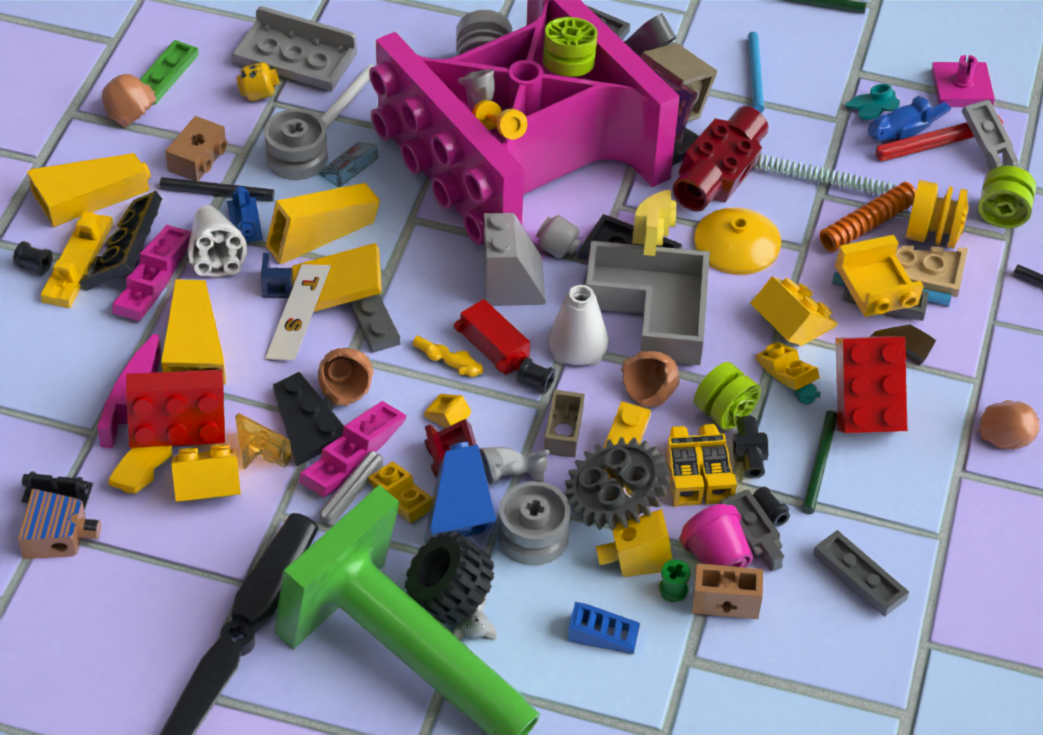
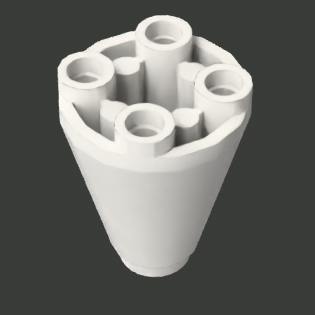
[187,206,247,277]
[548,285,609,365]

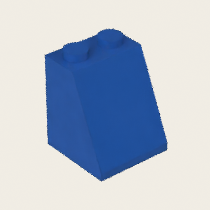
[424,442,496,544]

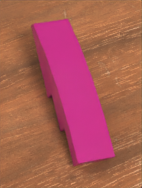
[112,225,191,322]
[97,334,162,448]
[299,401,407,498]

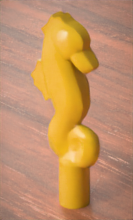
[412,335,484,377]

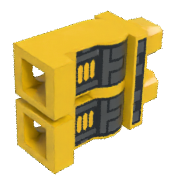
[666,424,737,507]

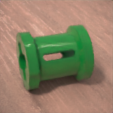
[659,559,691,603]

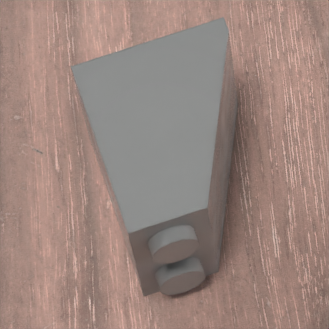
[483,213,546,306]

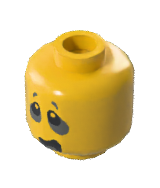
[237,62,279,101]

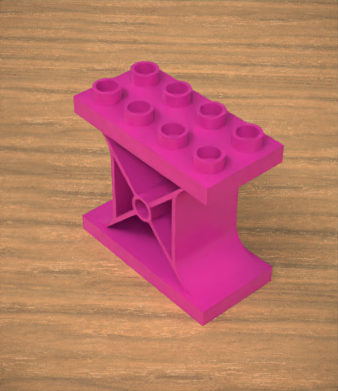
[369,0,679,245]

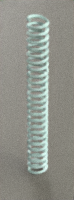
[754,153,896,196]

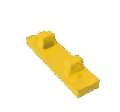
[40,211,113,308]

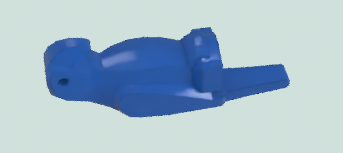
[868,96,951,141]

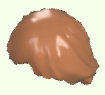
[102,74,156,128]
[317,347,374,406]
[621,351,680,408]
[978,400,1040,450]

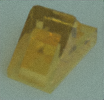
[235,413,292,470]

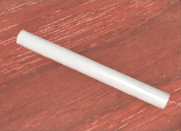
[321,64,374,128]

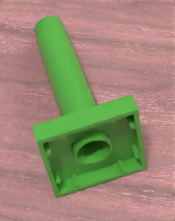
[274,485,541,735]

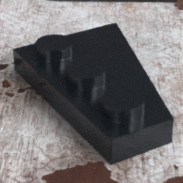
[577,214,682,261]
[273,372,344,467]

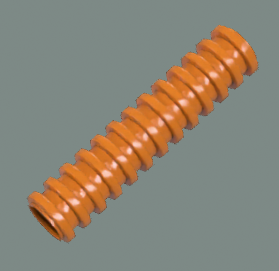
[819,181,916,253]

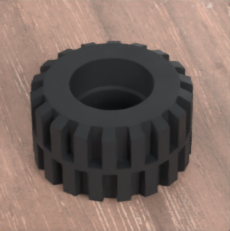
[405,531,494,624]

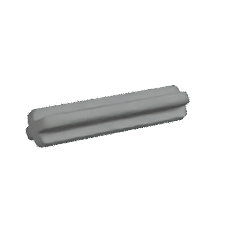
[319,451,383,526]

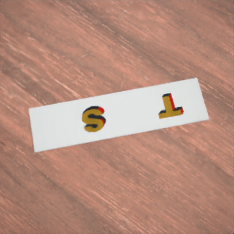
[265,264,331,361]

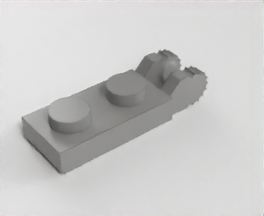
[961,100,1019,170]

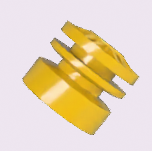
[905,180,969,249]

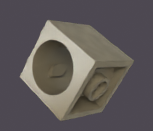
[640,43,717,123]

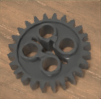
[564,437,670,530]

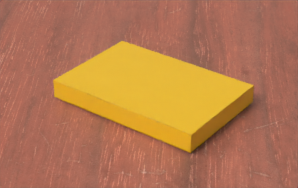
[292,243,382,312]

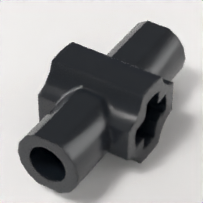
[733,416,769,479]

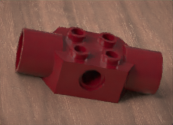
[672,106,769,212]

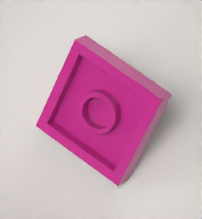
[931,55,995,107]

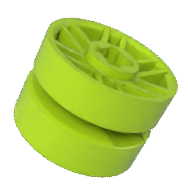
[543,17,598,77]
[978,166,1036,228]
[693,362,761,430]

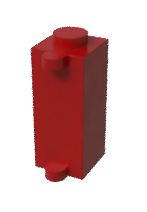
[453,299,530,376]

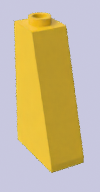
[27,153,151,227]
[265,183,380,264]
[161,279,227,384]

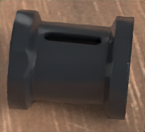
[13,241,53,275]
[516,357,556,394]

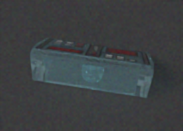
[319,142,379,188]

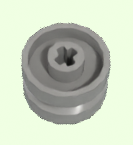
[264,108,328,181]
[498,481,571,566]

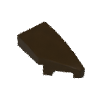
[870,324,937,366]

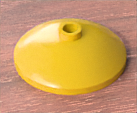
[694,207,781,275]

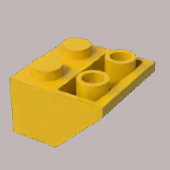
[750,276,838,346]
[171,444,241,502]

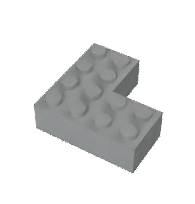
[586,241,710,365]

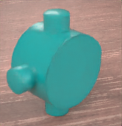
[794,383,821,405]

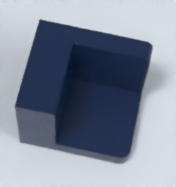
[261,253,293,298]

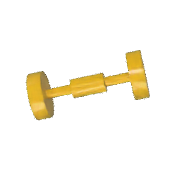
[472,100,527,140]

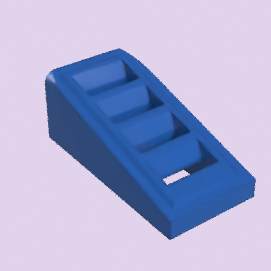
[568,602,640,654]

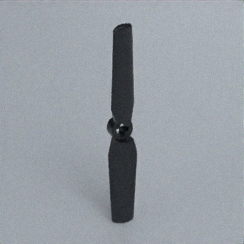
[159,513,319,735]

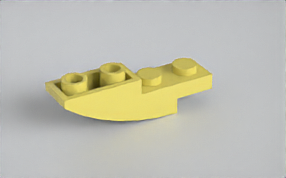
[632,190,677,256]

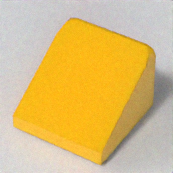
[423,394,471,428]

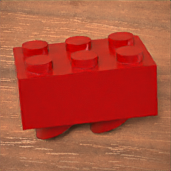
[835,336,908,433]
[126,370,225,448]

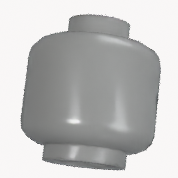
[536,215,581,259]

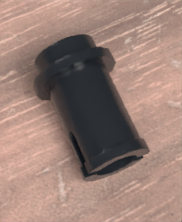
[753,486,790,527]

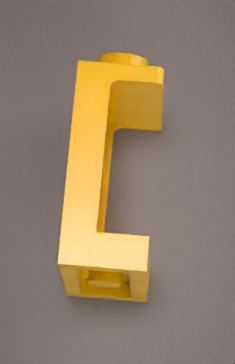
[835,235,924,317]

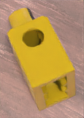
[595,509,673,577]

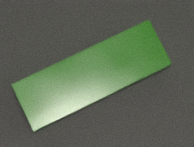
[140,40,199,105]

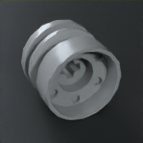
[456,10,512,56]

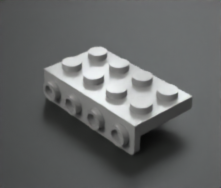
[232,6,357,91]

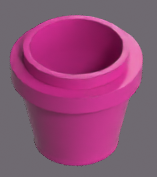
[679,504,753,568]

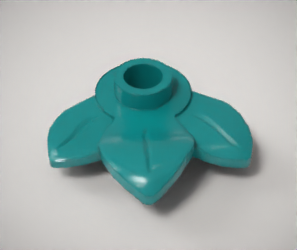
[846,84,900,120]

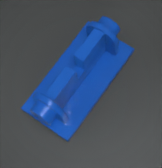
[227,187,263,242]

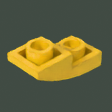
[755,343,820,391]
[108,446,172,494]
[368,461,433,524]

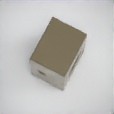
[544,390,585,457]

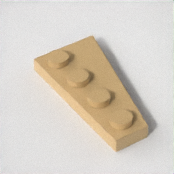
[896,246,968,297]

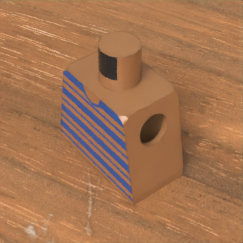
[18,489,101,559]

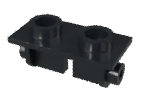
[21,471,93,510]

